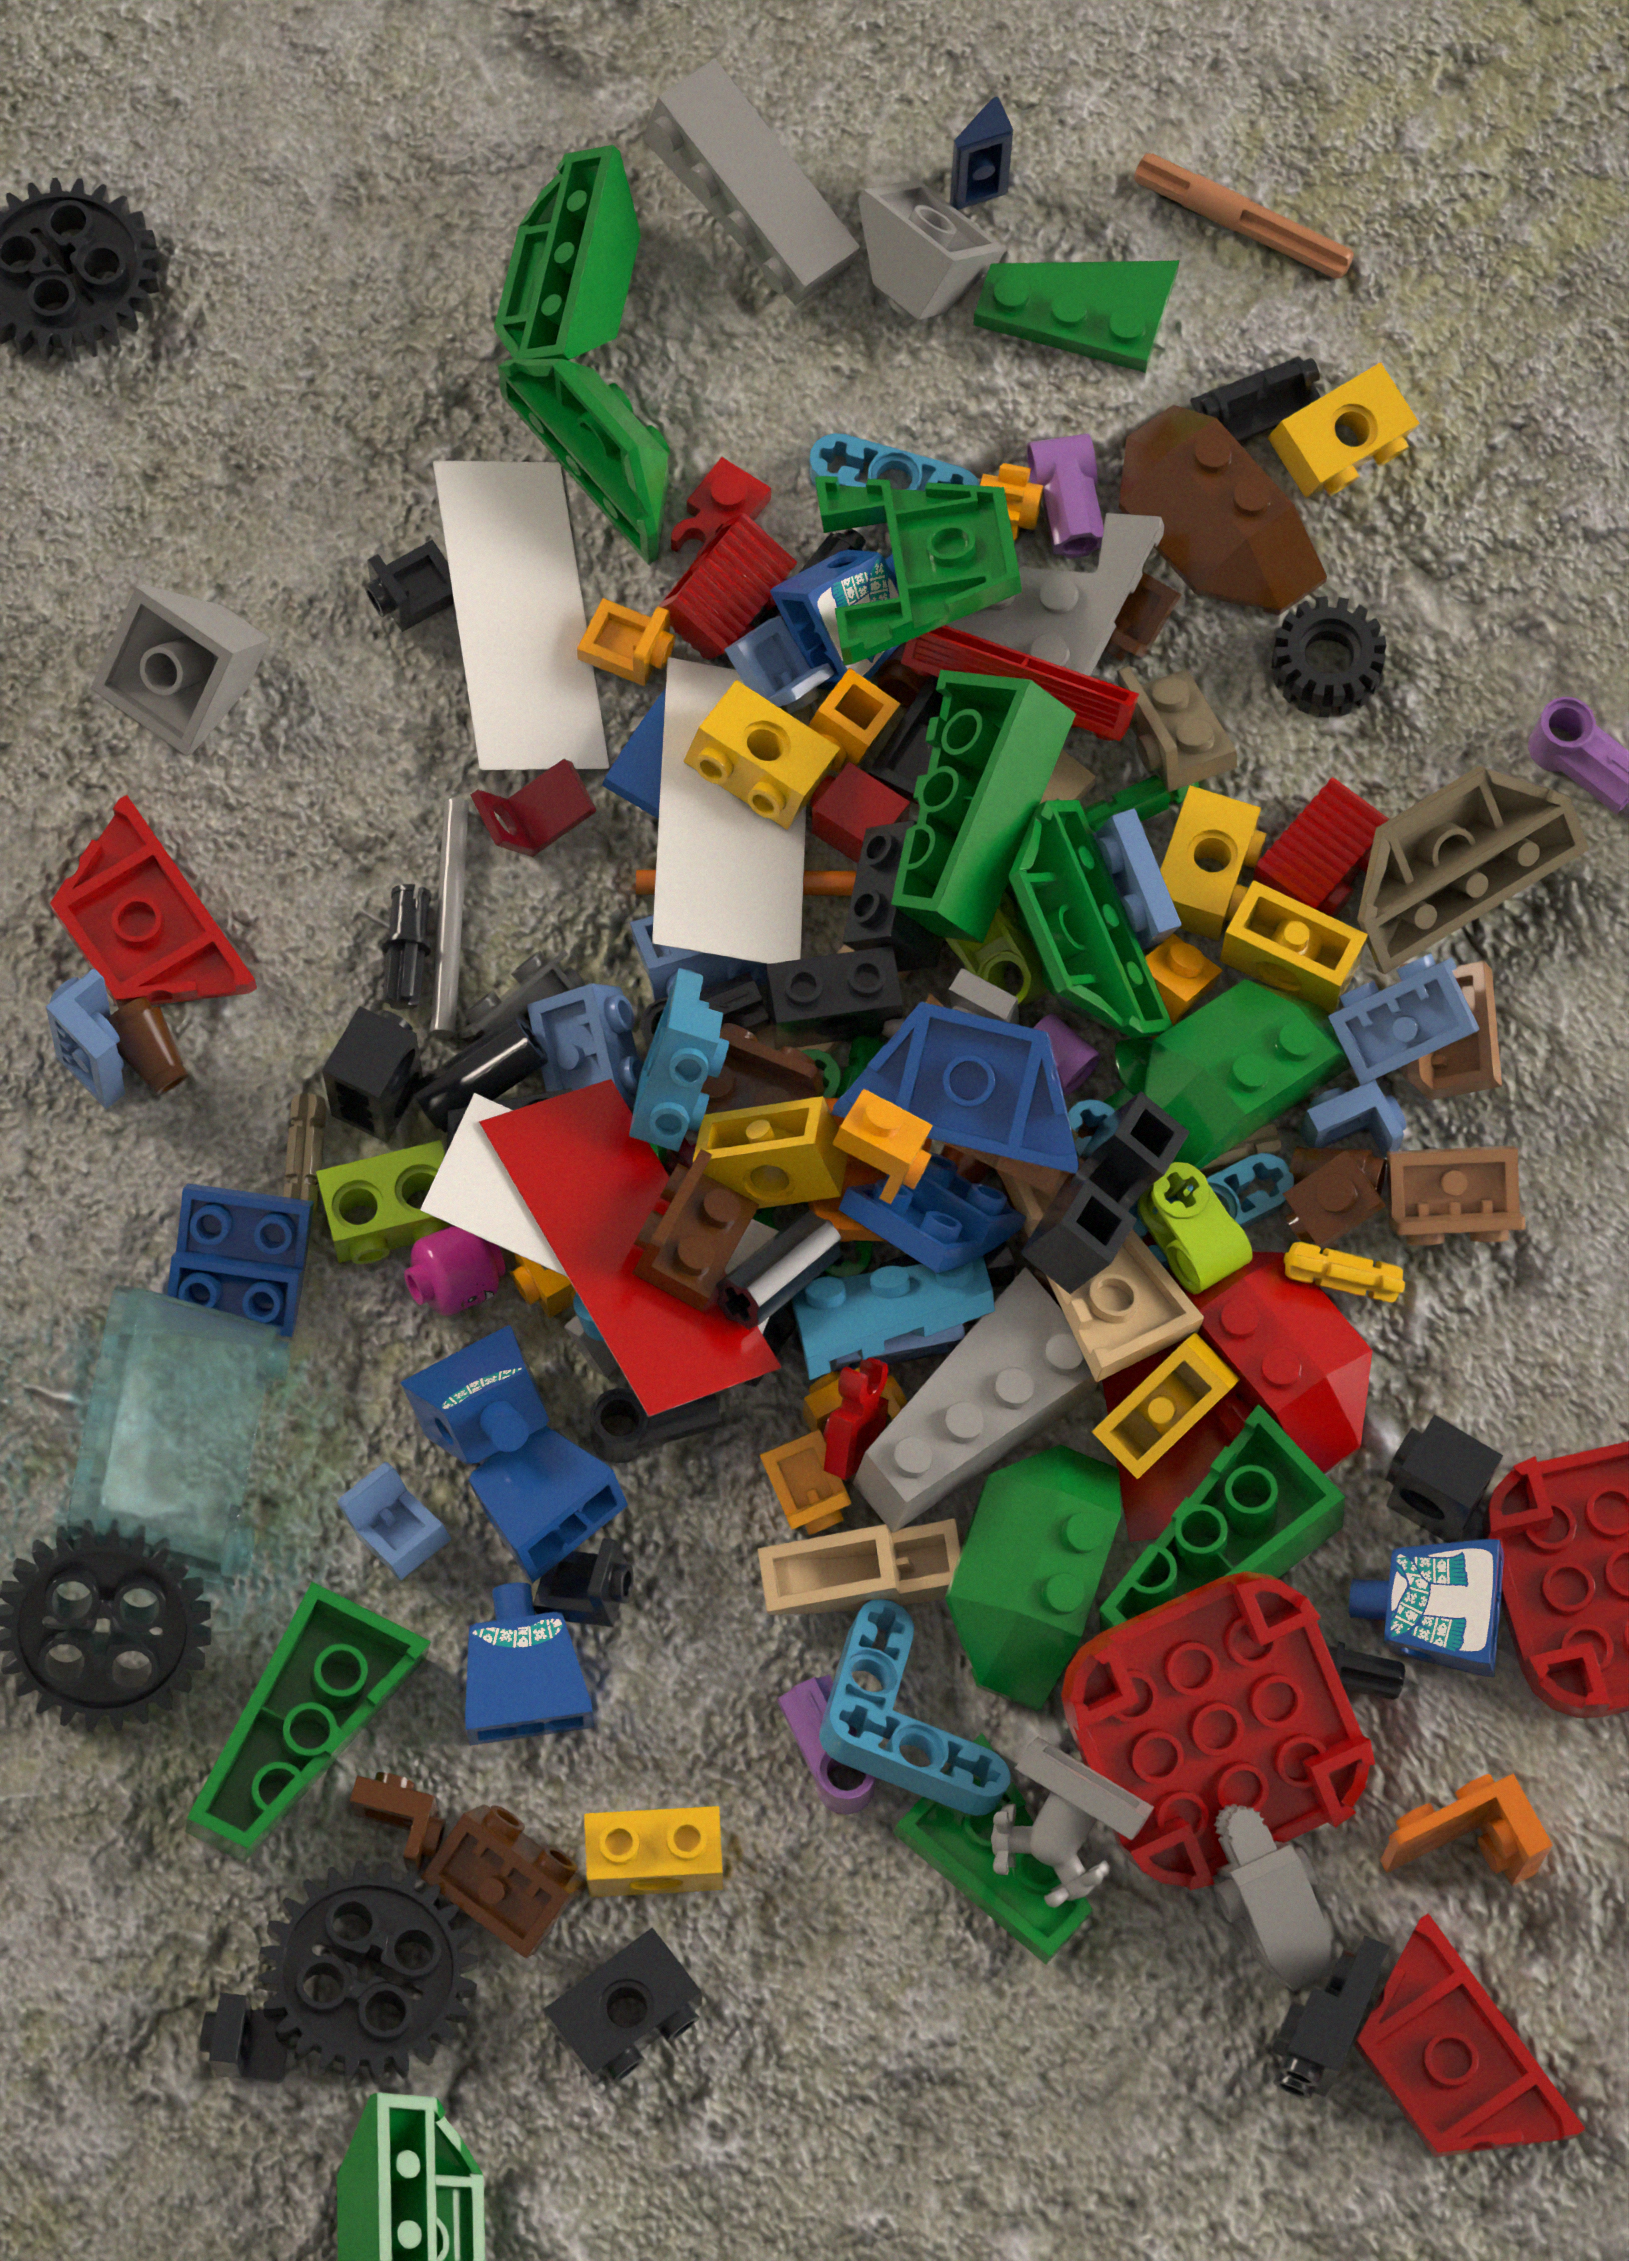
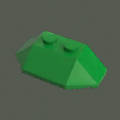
[494,145,641,360]
[498,359,670,566]
[1008,800,1173,1038]
[1144,979,1352,1170]
[945,1444,1121,1711]
[337,2093,485,2261]

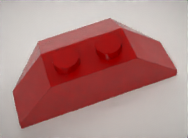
[1168,1251,1373,1474]

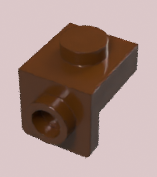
[1104,571,1182,661]
[1283,1150,1386,1250]
[349,1772,446,1873]

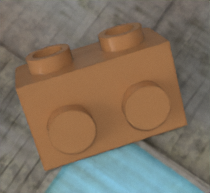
[1399,961,1502,1101]
[1386,1146,1526,1245]

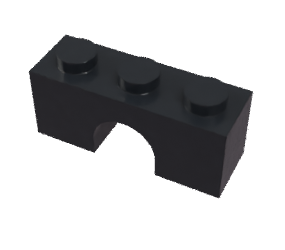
[1020,1091,1190,1294]

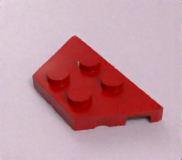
[50,795,257,1009]
[1354,1913,1585,2158]

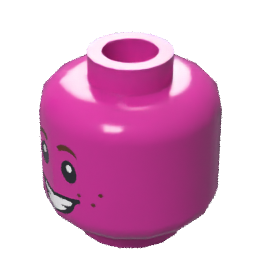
[404,1225,505,1317]

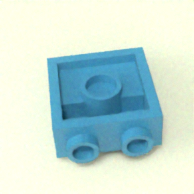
[629,968,729,1152]

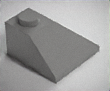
[858,179,1007,320]
[90,584,271,756]

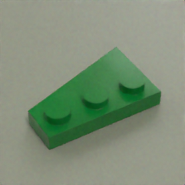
[973,260,1180,373]
[893,1733,1093,1965]

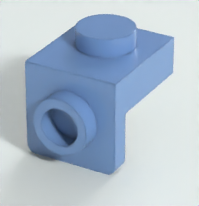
[724,616,834,713]
[1300,1080,1406,1159]
[337,1462,452,1581]

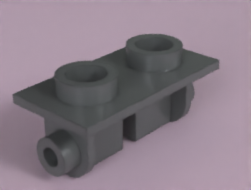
[457,950,585,1040]

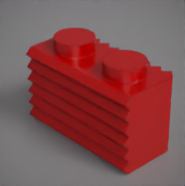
[659,513,797,660]
[1252,777,1390,918]

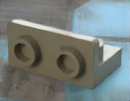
[1117,666,1238,792]

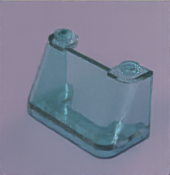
[67,1284,291,1586]

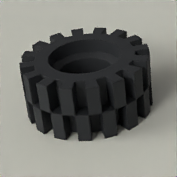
[1271,596,1387,718]

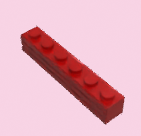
[901,625,1139,741]

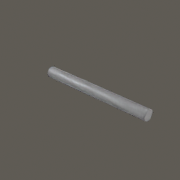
[430,798,469,1039]

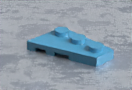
[792,1256,995,1380]

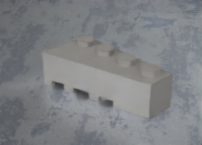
[642,58,861,306]
[853,1267,1099,1533]

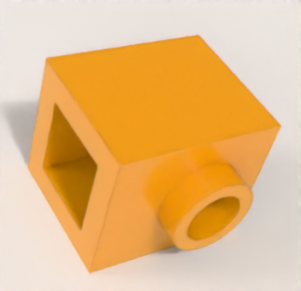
[808,668,900,773]

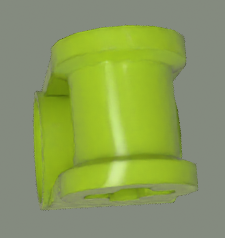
[945,891,1047,1006]
[1137,1162,1253,1294]

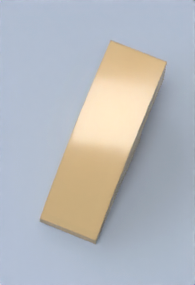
[758,1518,964,1615]

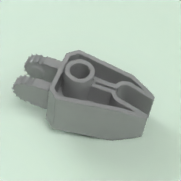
[1214,1804,1330,1991]

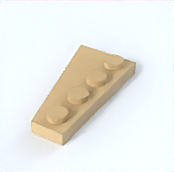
[996,1156,1204,1382]

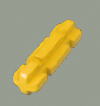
[1283,1242,1405,1303]

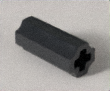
[411,1014,549,1133]
[716,1210,842,1330]

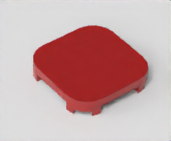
[1482,1441,1629,1718]
[1061,1571,1375,1890]

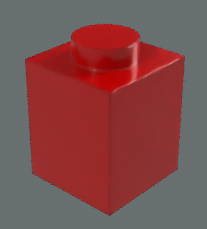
[809,762,910,864]

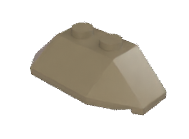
[1357,766,1589,975]

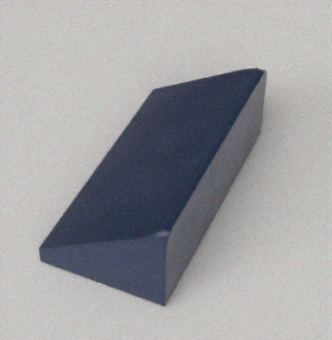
[950,96,1013,210]

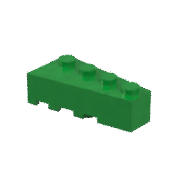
[185,1582,431,1862]

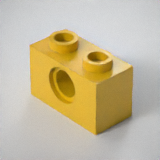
[1267,362,1420,498]
[683,680,840,830]
[1160,785,1267,941]
[1219,880,1368,1014]
[693,1096,848,1209]
[1092,1332,1240,1479]
[584,1806,723,1898]

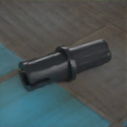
[381,884,432,1010]
[1327,1641,1406,1700]

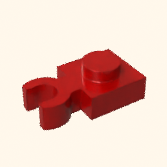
[671,457,771,558]
[823,1357,889,1480]

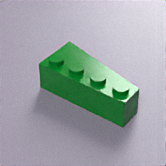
[891,670,1076,944]
[1099,1404,1345,1633]

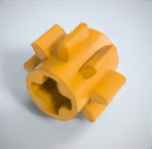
[980,463,1044,541]

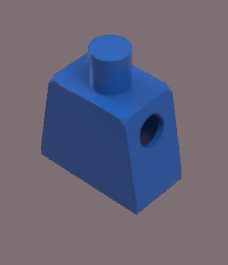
[468,1426,628,1584]

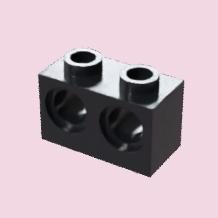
[322,1006,423,1143]

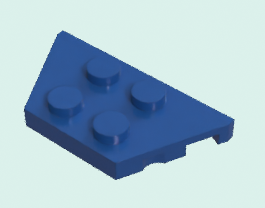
[831,1002,1079,1174]

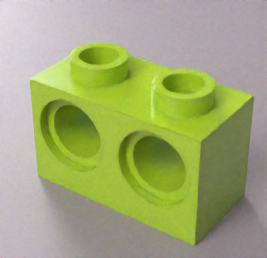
[316,1140,452,1264]

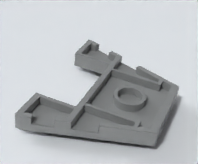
[946,513,1165,676]

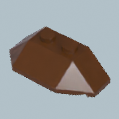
[1118,405,1327,615]

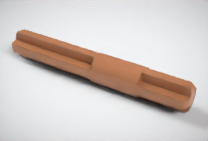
[1134,153,1354,279]

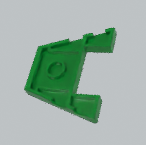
[815,476,1022,666]

